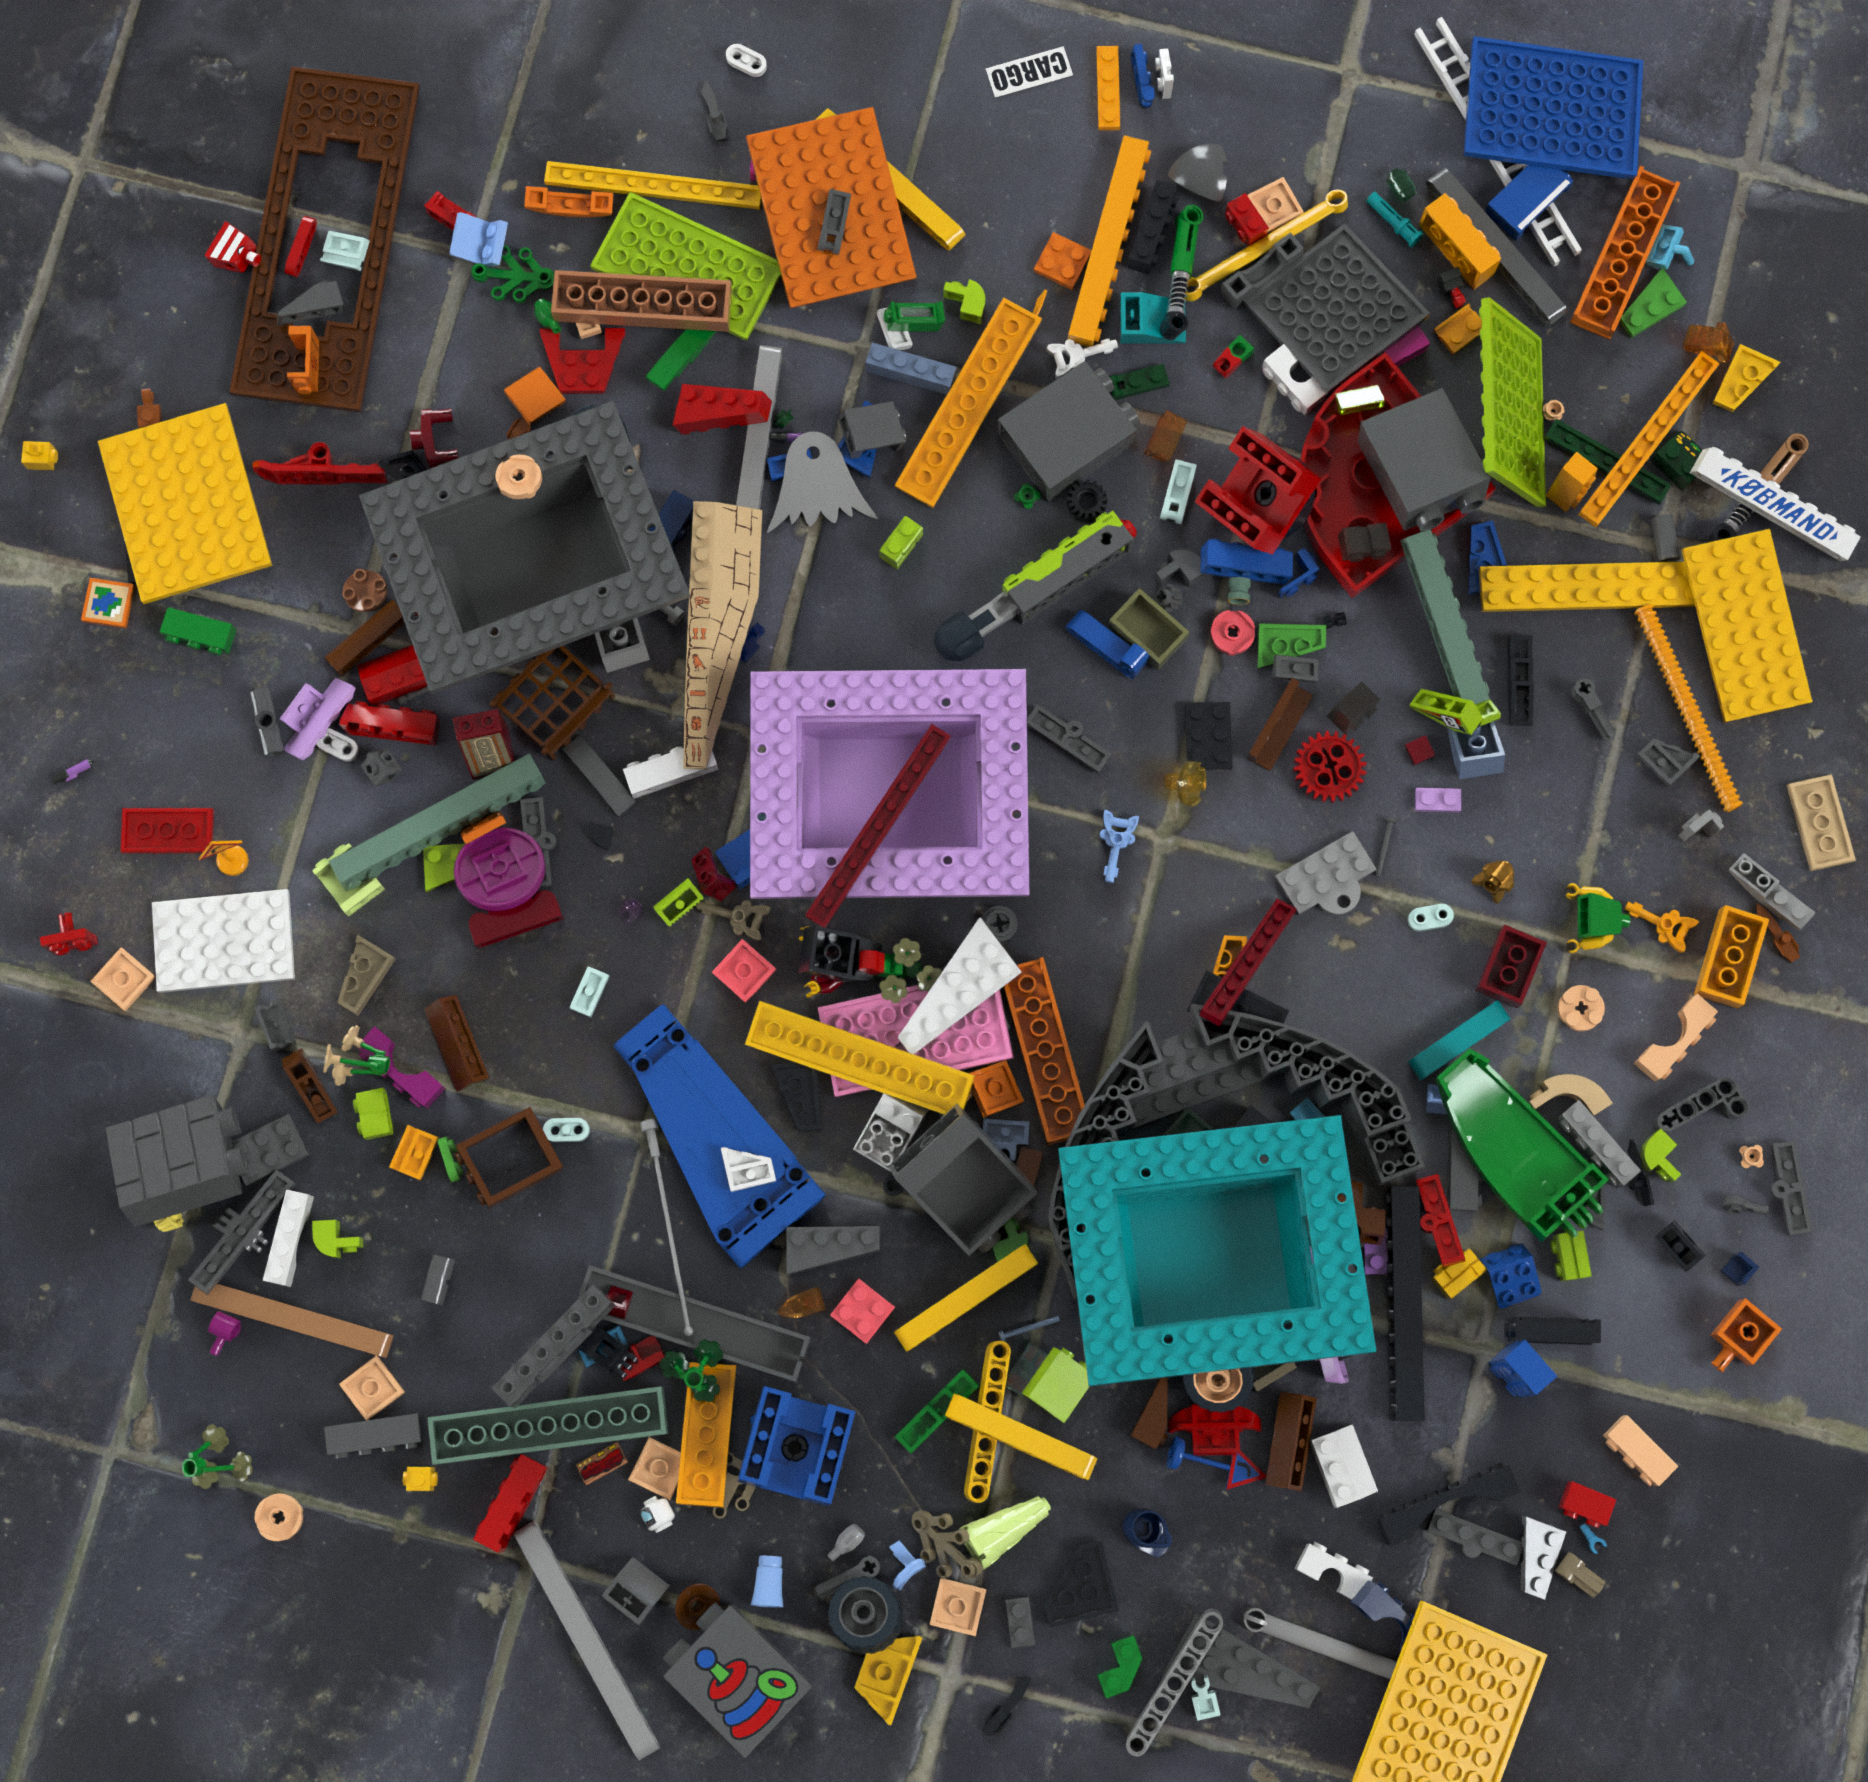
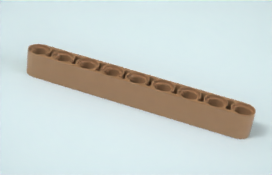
[190,1284,394,1358]

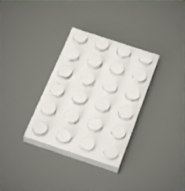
[152,889,295,993]

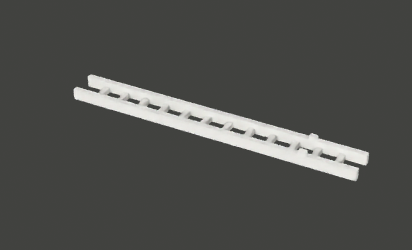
[1414,17,1582,267]

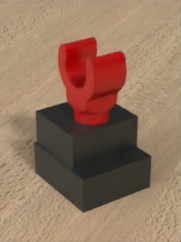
[1437,267,1466,309]

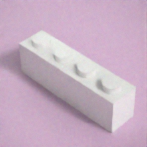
[623,747,719,799]

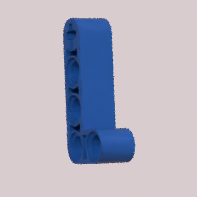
[1065,609,1149,679]

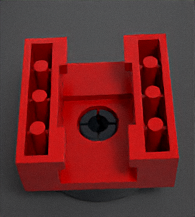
[1195,426,1321,555]

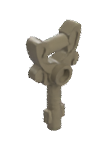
[696,900,771,942]

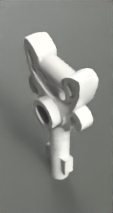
[1046,339,1118,379]

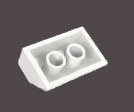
[1310,1424,1378,1508]

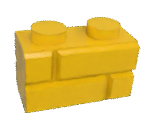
[1431,1248,1487,1300]

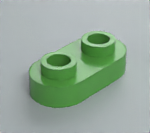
[438,1136,464,1182]

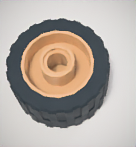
[1183,1367,1255,1413]

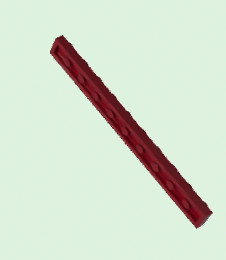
[805,724,951,929]

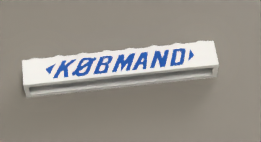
[1690,447,1861,561]

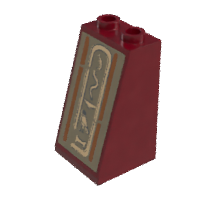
[453,709,515,780]

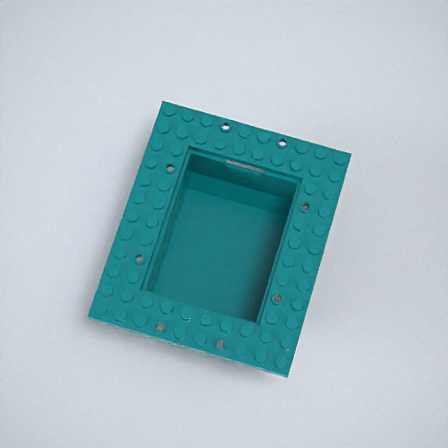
[1058,1115,1376,1386]

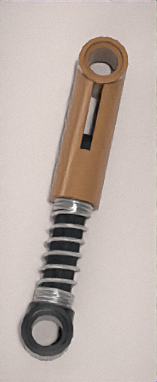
[1708,433,1809,543]

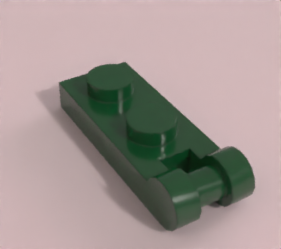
[1109,364,1170,400]

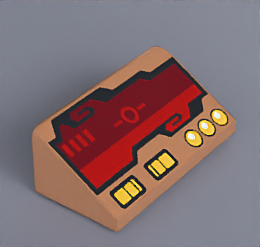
[576,1442,628,1485]

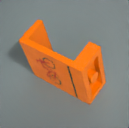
[287,326,319,394]

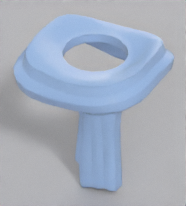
[889,1540,926,1590]

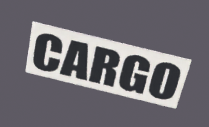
[986,46,1073,97]

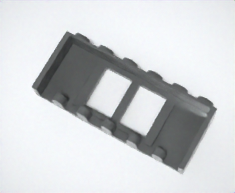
[492,1285,616,1408]

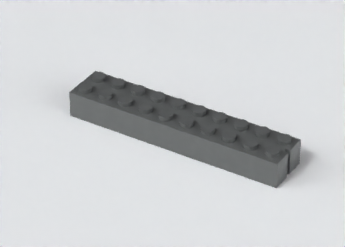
[577,1265,811,1383]

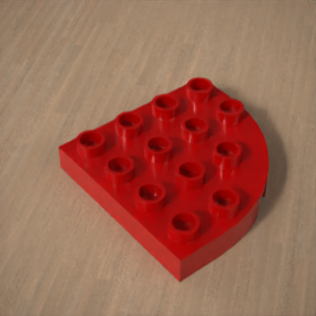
[1300,352,1496,598]

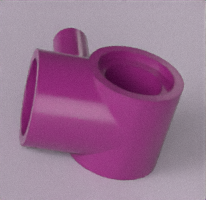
[208,1311,241,1356]

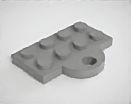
[1275,831,1377,915]

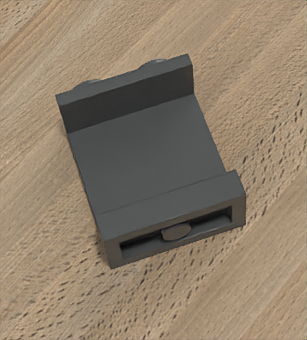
[839,401,906,459]

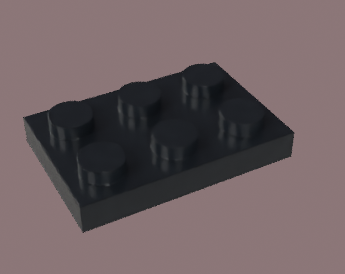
[1185,702,1233,770]

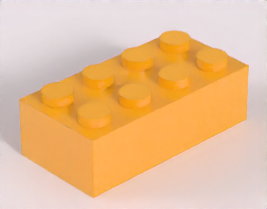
[1419,193,1501,290]
[1694,905,1769,1009]

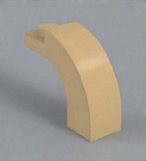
[1528,1074,1613,1116]

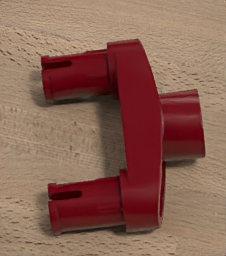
[409,408,458,468]

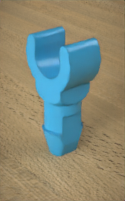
[1579,1523,1607,1554]

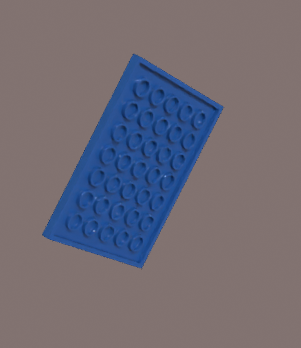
[1463,36,1643,180]

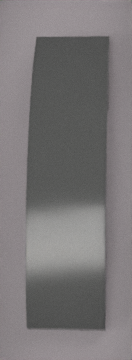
[562,735,636,817]

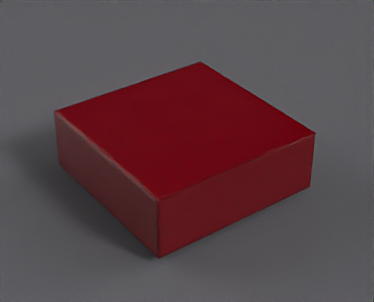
[1404,735,1435,766]

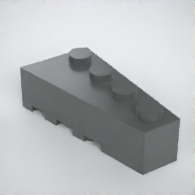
[786,1226,880,1276]

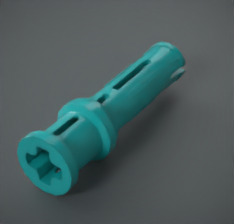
[1366,192,1424,248]

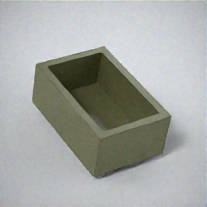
[1108,588,1189,671]

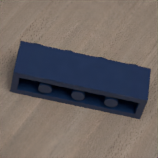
[649,490,694,554]

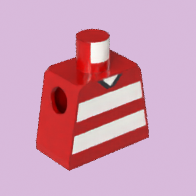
[204,221,261,273]

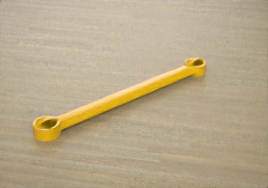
[1184,190,1348,301]

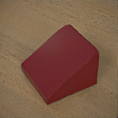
[607,1285,633,1319]

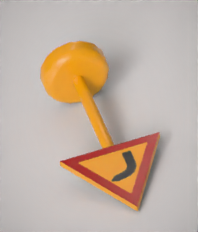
[199,840,249,876]

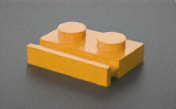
[1433,304,1482,355]
[389,1125,439,1180]

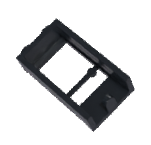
[1504,1316,1601,1345]

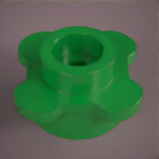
[1014,483,1041,509]

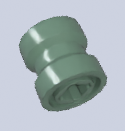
[1228,577,1251,605]

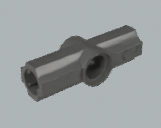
[250,687,285,757]

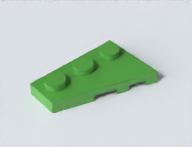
[1257,624,1326,669]

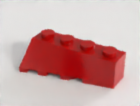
[339,701,440,746]

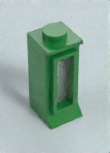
[884,301,945,332]

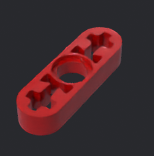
[285,216,317,277]

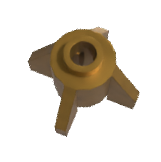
[1471,860,1514,904]

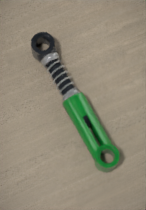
[1159,205,1203,340]

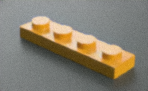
[1096,46,1120,130]

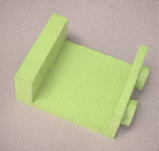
[312,843,385,917]

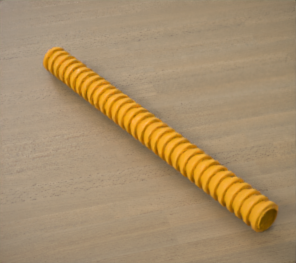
[1634,604,1743,812]

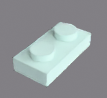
[569,966,610,1018]

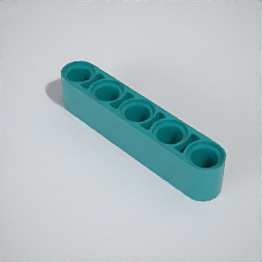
[1407,1000,1511,1081]

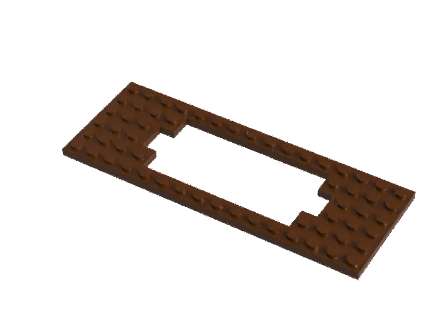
[229,66,420,412]

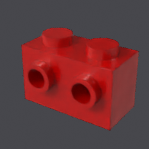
[1225,193,1269,247]

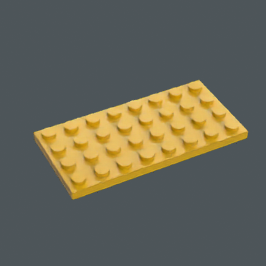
[1682,529,1812,723]

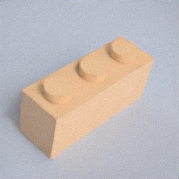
[1603,1415,1678,1486]

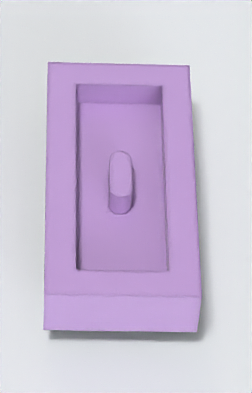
[1415,788,1461,813]

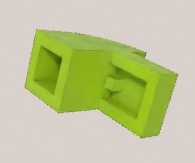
[943,279,985,324]
[1640,1128,1681,1183]
[312,1220,363,1258]

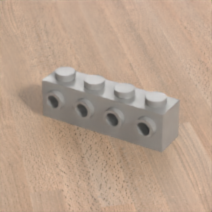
[1557,1100,1641,1188]

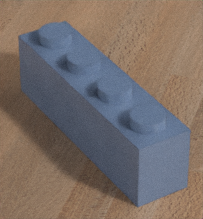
[866,343,956,395]

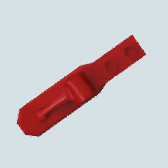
[252,442,388,485]

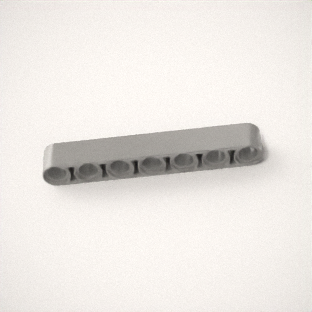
[1126,1609,1223,1756]

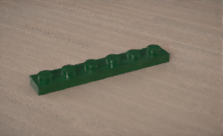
[1544,419,1672,505]

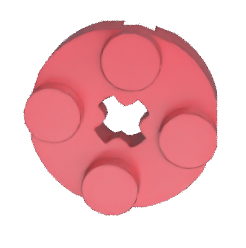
[1210,610,1255,656]

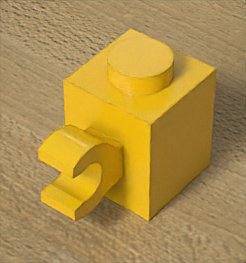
[21,441,58,470]

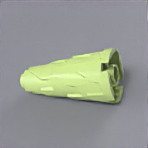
[959,1496,1051,1570]

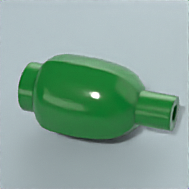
[534,299,561,334]

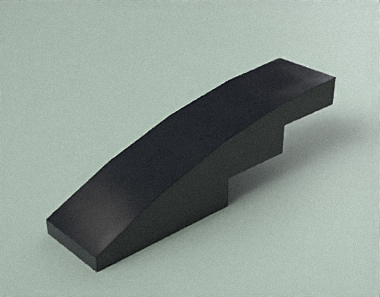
[1508,635,1534,726]

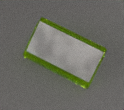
[1335,385,1385,415]

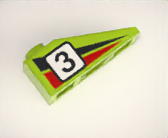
[1409,689,1483,735]

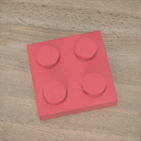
[712,939,776,1003]
[830,1279,895,1344]

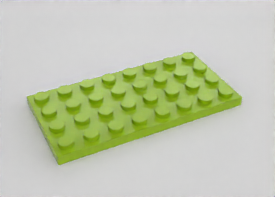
[590,192,781,341]

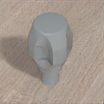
[828,1524,865,1561]

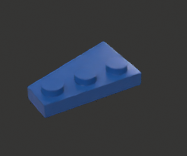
[1468,520,1507,596]

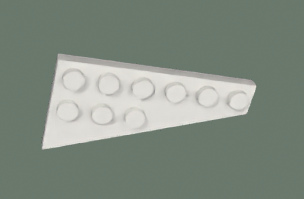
[898,917,1022,1054]

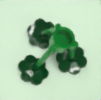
[659,1339,723,1402]

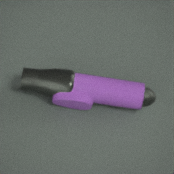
[770,432,802,442]
[51,759,94,784]

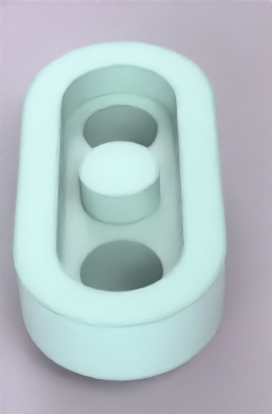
[1408,904,1454,932]
[543,1118,590,1142]

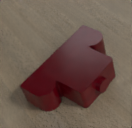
[469,890,564,949]

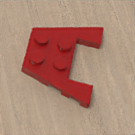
[540,328,626,394]

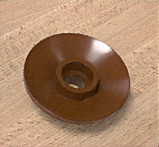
[675,1583,720,1630]

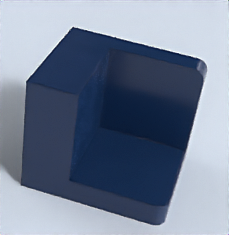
[1720,1252,1759,1286]

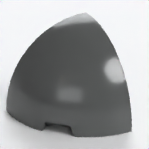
[1167,144,1227,202]

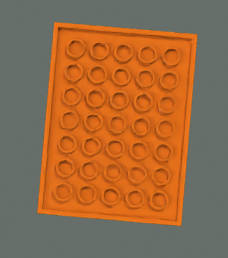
[746,107,917,309]

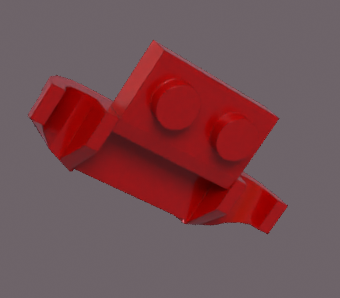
[1168,1405,1261,1456]

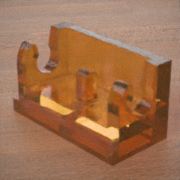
[1143,410,1188,462]

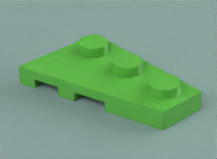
[1619,269,1687,338]

